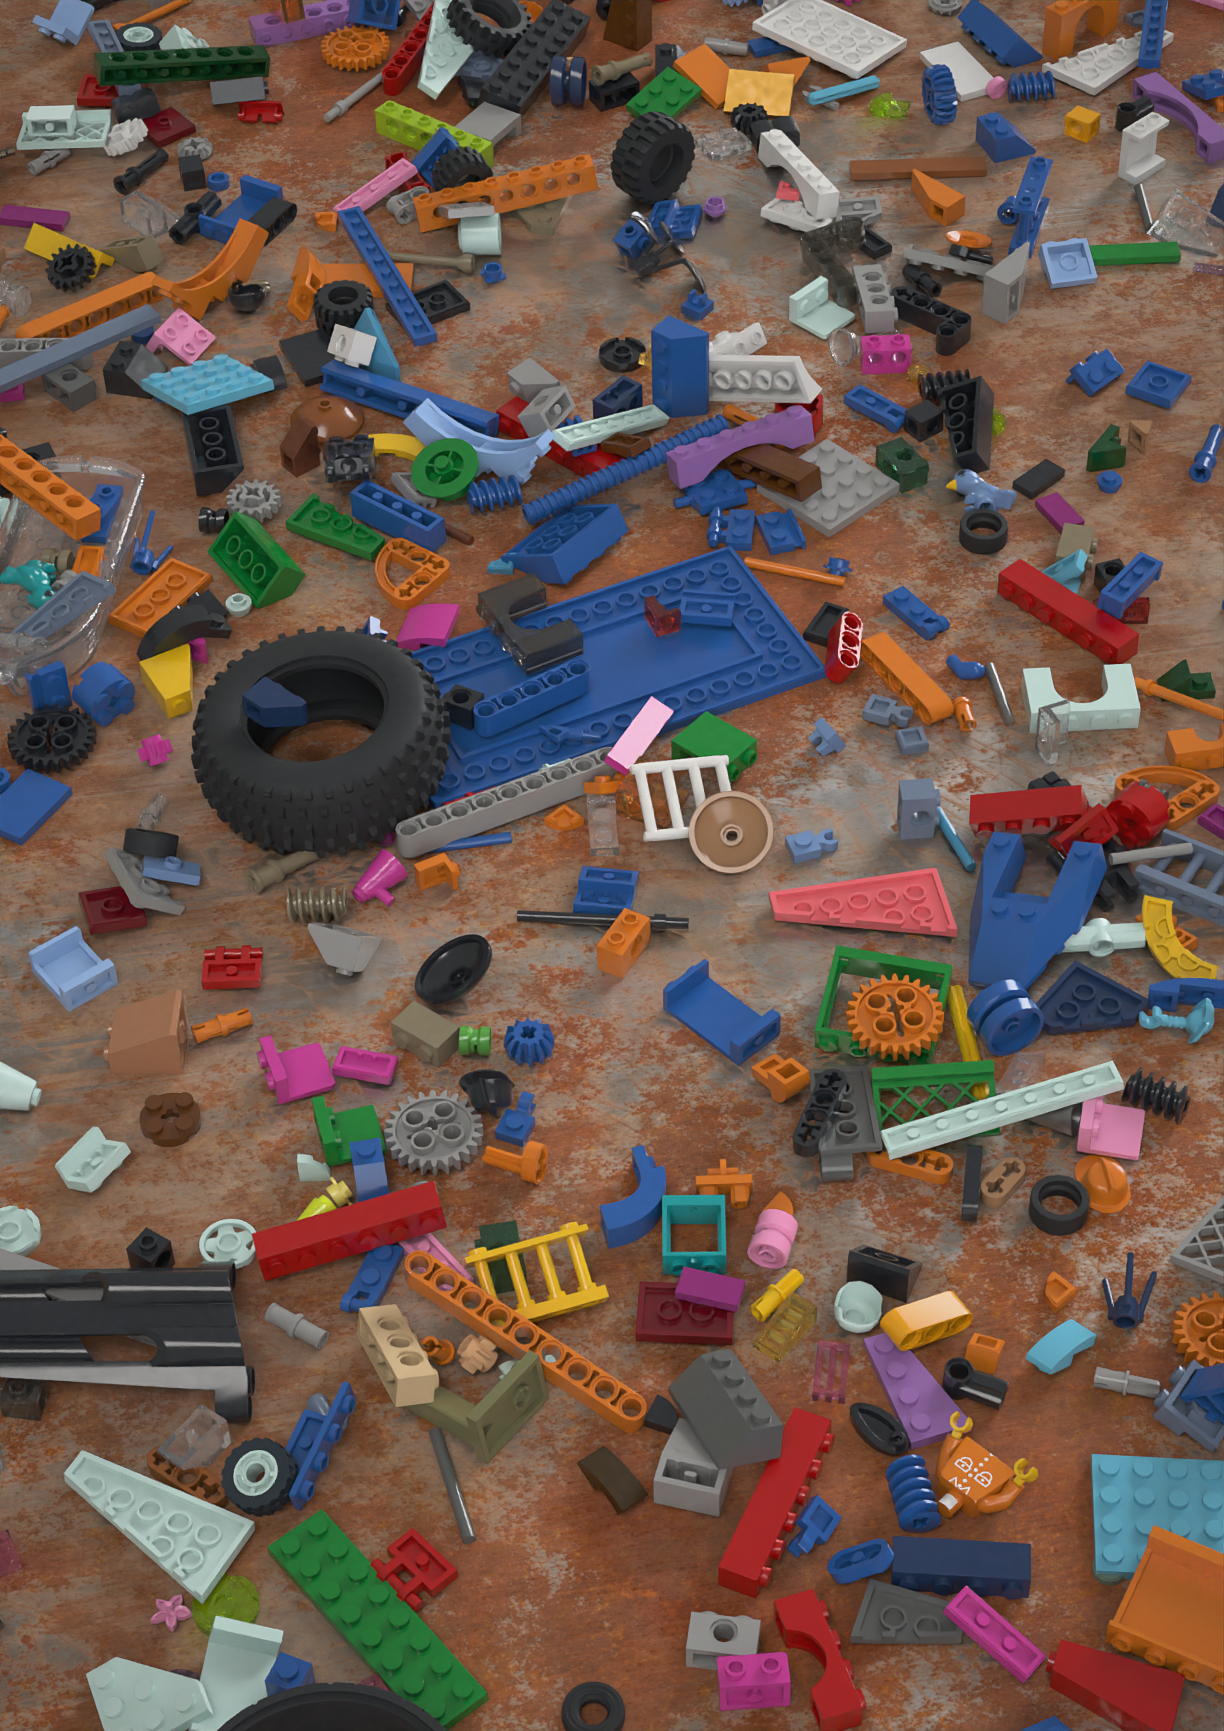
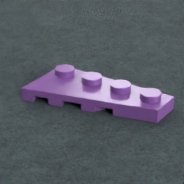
[863,1333,973,1450]

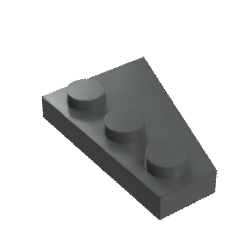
[850,1578,964,1644]

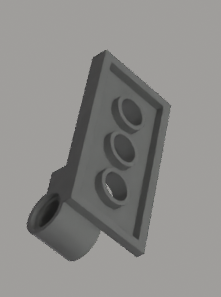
[809,1066,883,1182]

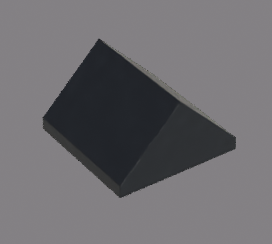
[847,1244,923,1303]

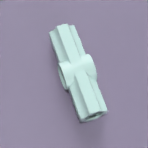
[1061,918,1146,957]

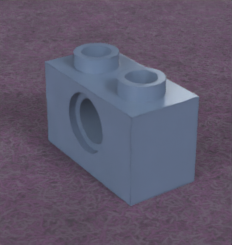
[897,778,941,840]

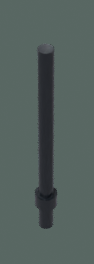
[517,910,689,931]

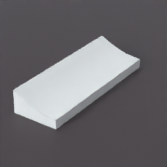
[709,355,822,403]

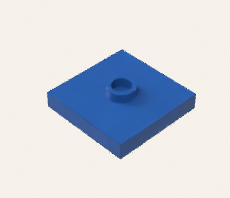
[1125,361,1192,409]

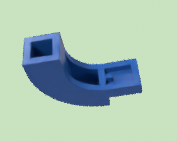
[600,1145,666,1249]

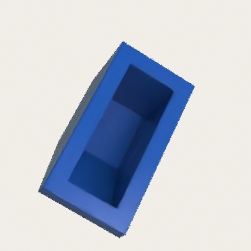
[349,1138,389,1202]

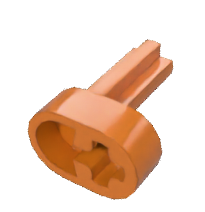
[482,1141,548,1185]

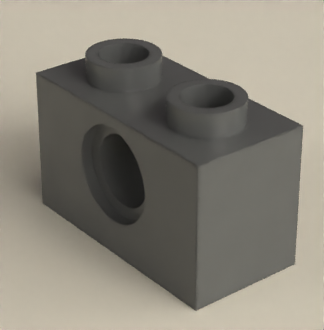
[41,363,97,412]

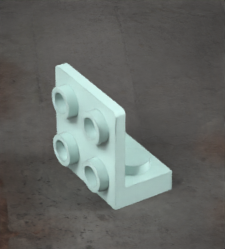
[789,276,855,339]

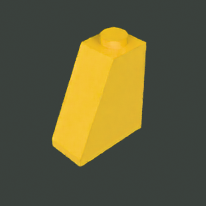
[139,644,193,719]

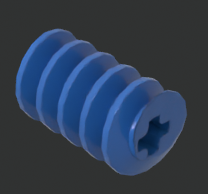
[1007,71,1055,102]
[467,475,522,514]
[885,1455,941,1533]

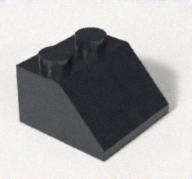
[103,341,168,400]

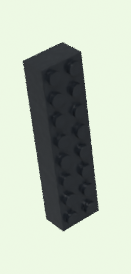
[476,0,591,119]

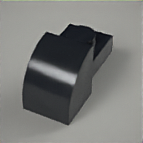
[249,355,288,394]

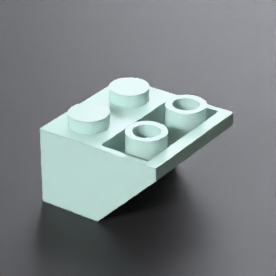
[159,24,209,50]

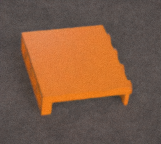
[1105,1525,1224,1695]

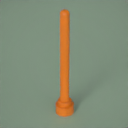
[112,0,193,33]

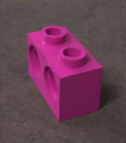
[860,334,912,375]

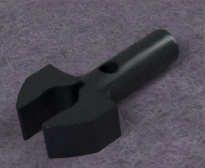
[949,244,993,265]

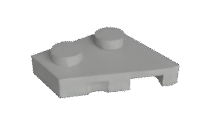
[835,196,882,238]

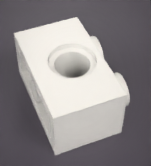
[327,324,377,368]

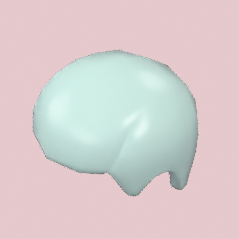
[834,1281,883,1333]

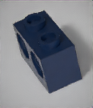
[593,375,643,420]

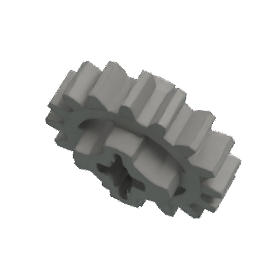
[226,479,282,522]

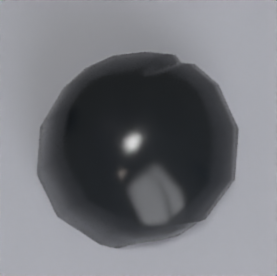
[228,284,266,312]

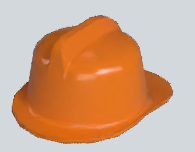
[1074,1154,1131,1214]

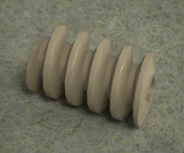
[287,886,348,923]

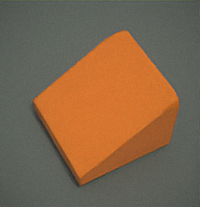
[965,1333,1005,1374]

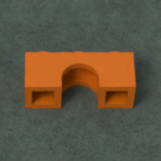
[1164,724,1224,771]

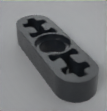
[961,1144,983,1223]

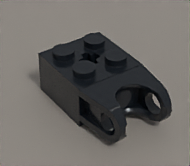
[323,435,376,483]

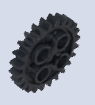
[7,704,97,774]

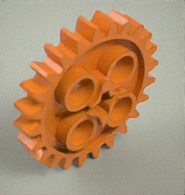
[320,25,391,71]
[846,974,944,1061]
[1171,1291,1224,1368]

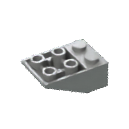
[982,242,1030,324]
[653,1418,734,1517]

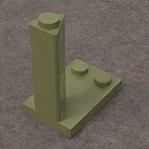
[384,1350,549,1464]

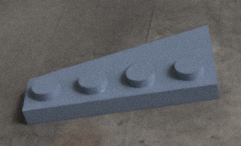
[6,570,116,651]

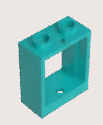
[662,1195,726,1276]

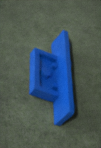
[285,1382,356,1511]

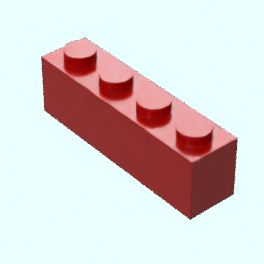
[969,785,1087,839]

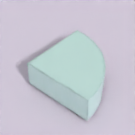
[297,1154,331,1182]

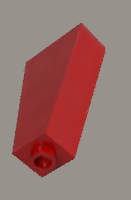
[1046,1639,1186,1731]

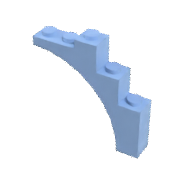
[403,398,555,486]

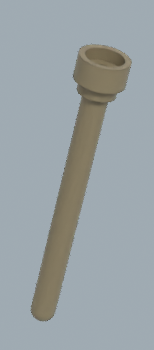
[387,252,476,273]

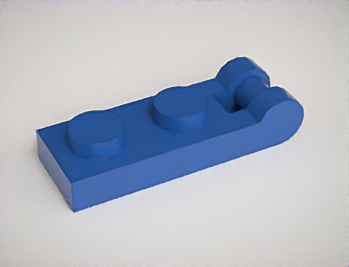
[844,384,907,433]
[883,586,950,640]
[340,1244,405,1313]

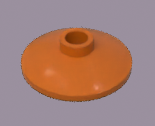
[945,230,992,251]

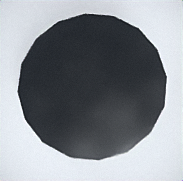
[599,337,647,373]

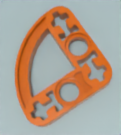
[375,538,450,610]
[1114,765,1220,831]

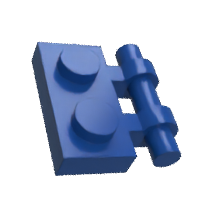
[706,507,755,551]

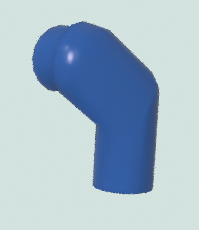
[946,655,985,680]

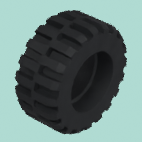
[610,111,696,205]

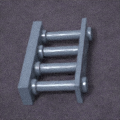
[1134,828,1224,927]

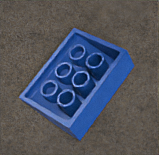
[501,504,629,585]

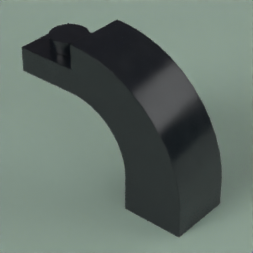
[136,605,232,661]

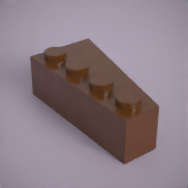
[603,0,652,52]

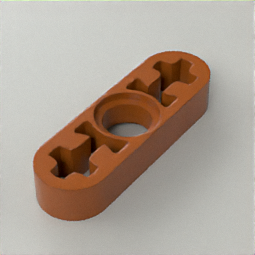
[147,1445,228,1508]

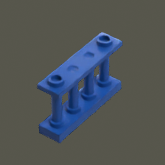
[1008,156,1053,258]

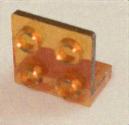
[616,755,689,829]

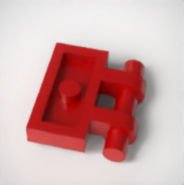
[201,945,263,990]
[370,1527,458,1612]

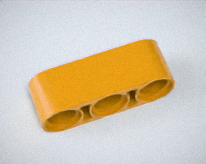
[880,1291,973,1351]

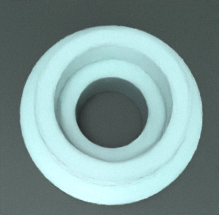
[226,593,252,617]

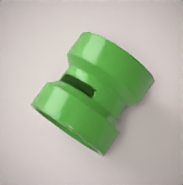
[459,1026,492,1056]

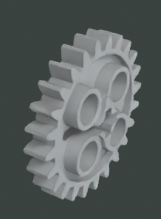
[384,1090,484,1176]

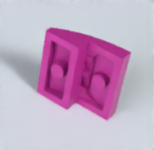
[396,603,460,650]

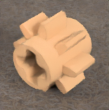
[457,1334,498,1375]

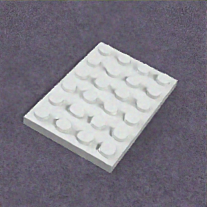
[752,0,907,79]

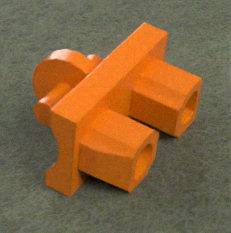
[696,1159,752,1209]

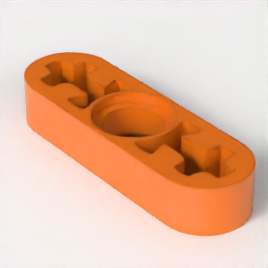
[866,1143,953,1184]

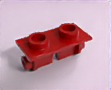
[238,100,285,124]

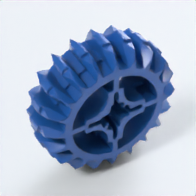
[921,64,958,125]

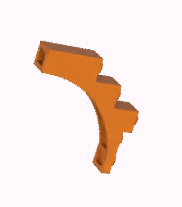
[151,219,269,321]

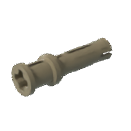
[591,52,653,86]
[246,851,329,894]

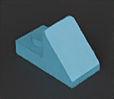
[1042,549,1088,594]

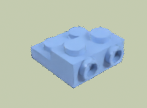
[1038,238,1098,289]

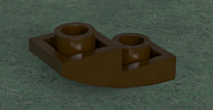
[577,1446,648,1515]

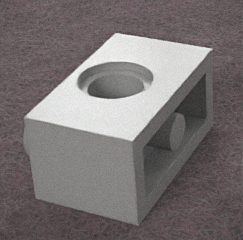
[518,385,576,437]
[686,1611,761,1670]

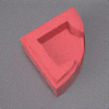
[776,181,800,201]

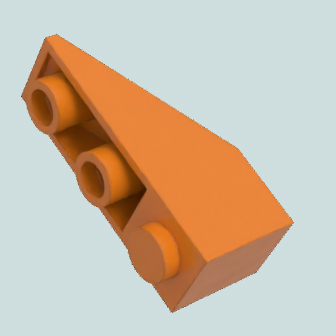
[911,169,966,227]

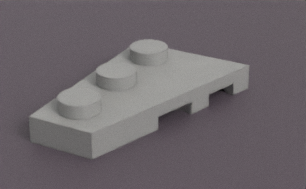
[104,847,185,916]

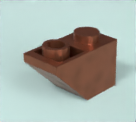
[280,414,321,478]

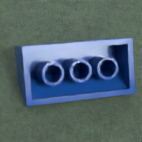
[957,0,1043,68]
[651,316,709,418]

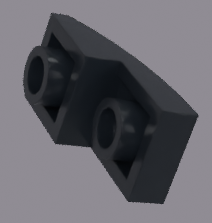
[458,75,484,106]

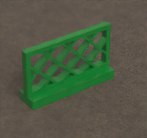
[870,1060,1000,1138]

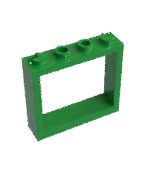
[815,945,953,1065]

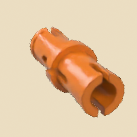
[191,1007,253,1044]

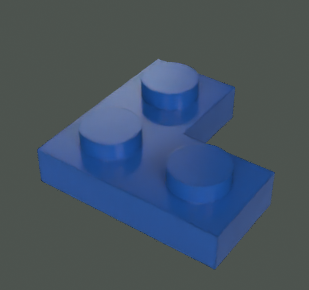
[1182,69,1224,100]

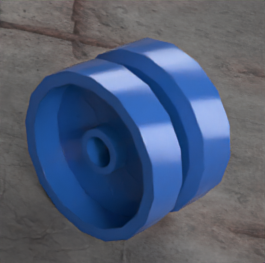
[966,980,1045,1056]

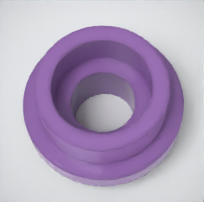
[704,196,727,217]

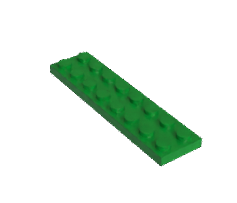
[267,1509,488,1731]

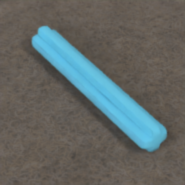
[807,75,880,106]

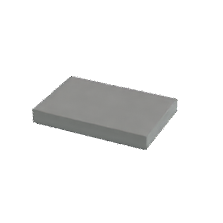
[438,202,495,219]

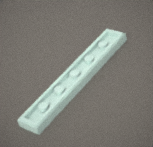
[552,404,669,451]

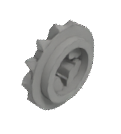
[928,0,962,15]
[177,136,213,160]

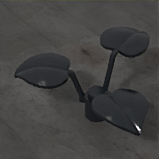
[629,211,708,294]

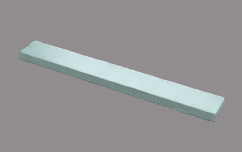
[880,1061,1124,1160]

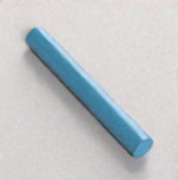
[936,807,977,871]

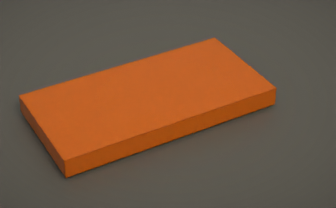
[322,263,414,298]
[107,558,213,638]

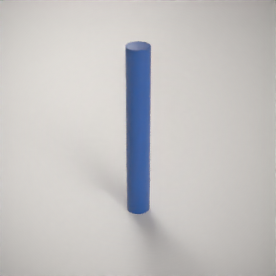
[428,832,512,854]

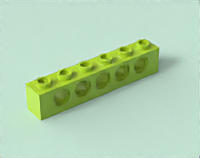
[375,100,494,168]

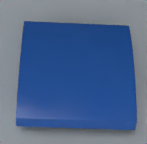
[649,199,703,239]
[573,866,639,915]

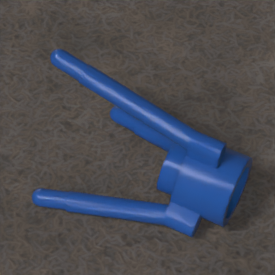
[130,510,173,575]

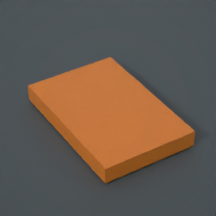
[673,44,730,110]

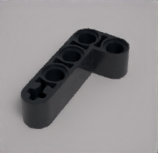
[891,286,972,356]

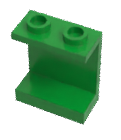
[671,711,758,787]

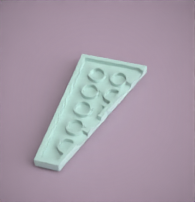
[64,1450,255,1604]

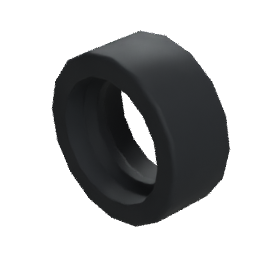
[959,509,1008,555]
[123,828,179,858]
[1028,1175,1090,1236]

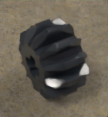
[730,102,768,136]

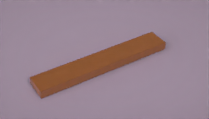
[849,157,987,180]

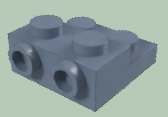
[1152,1359,1224,1452]

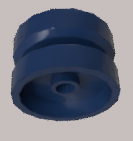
[550,56,587,107]

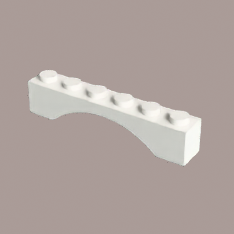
[758,129,840,219]

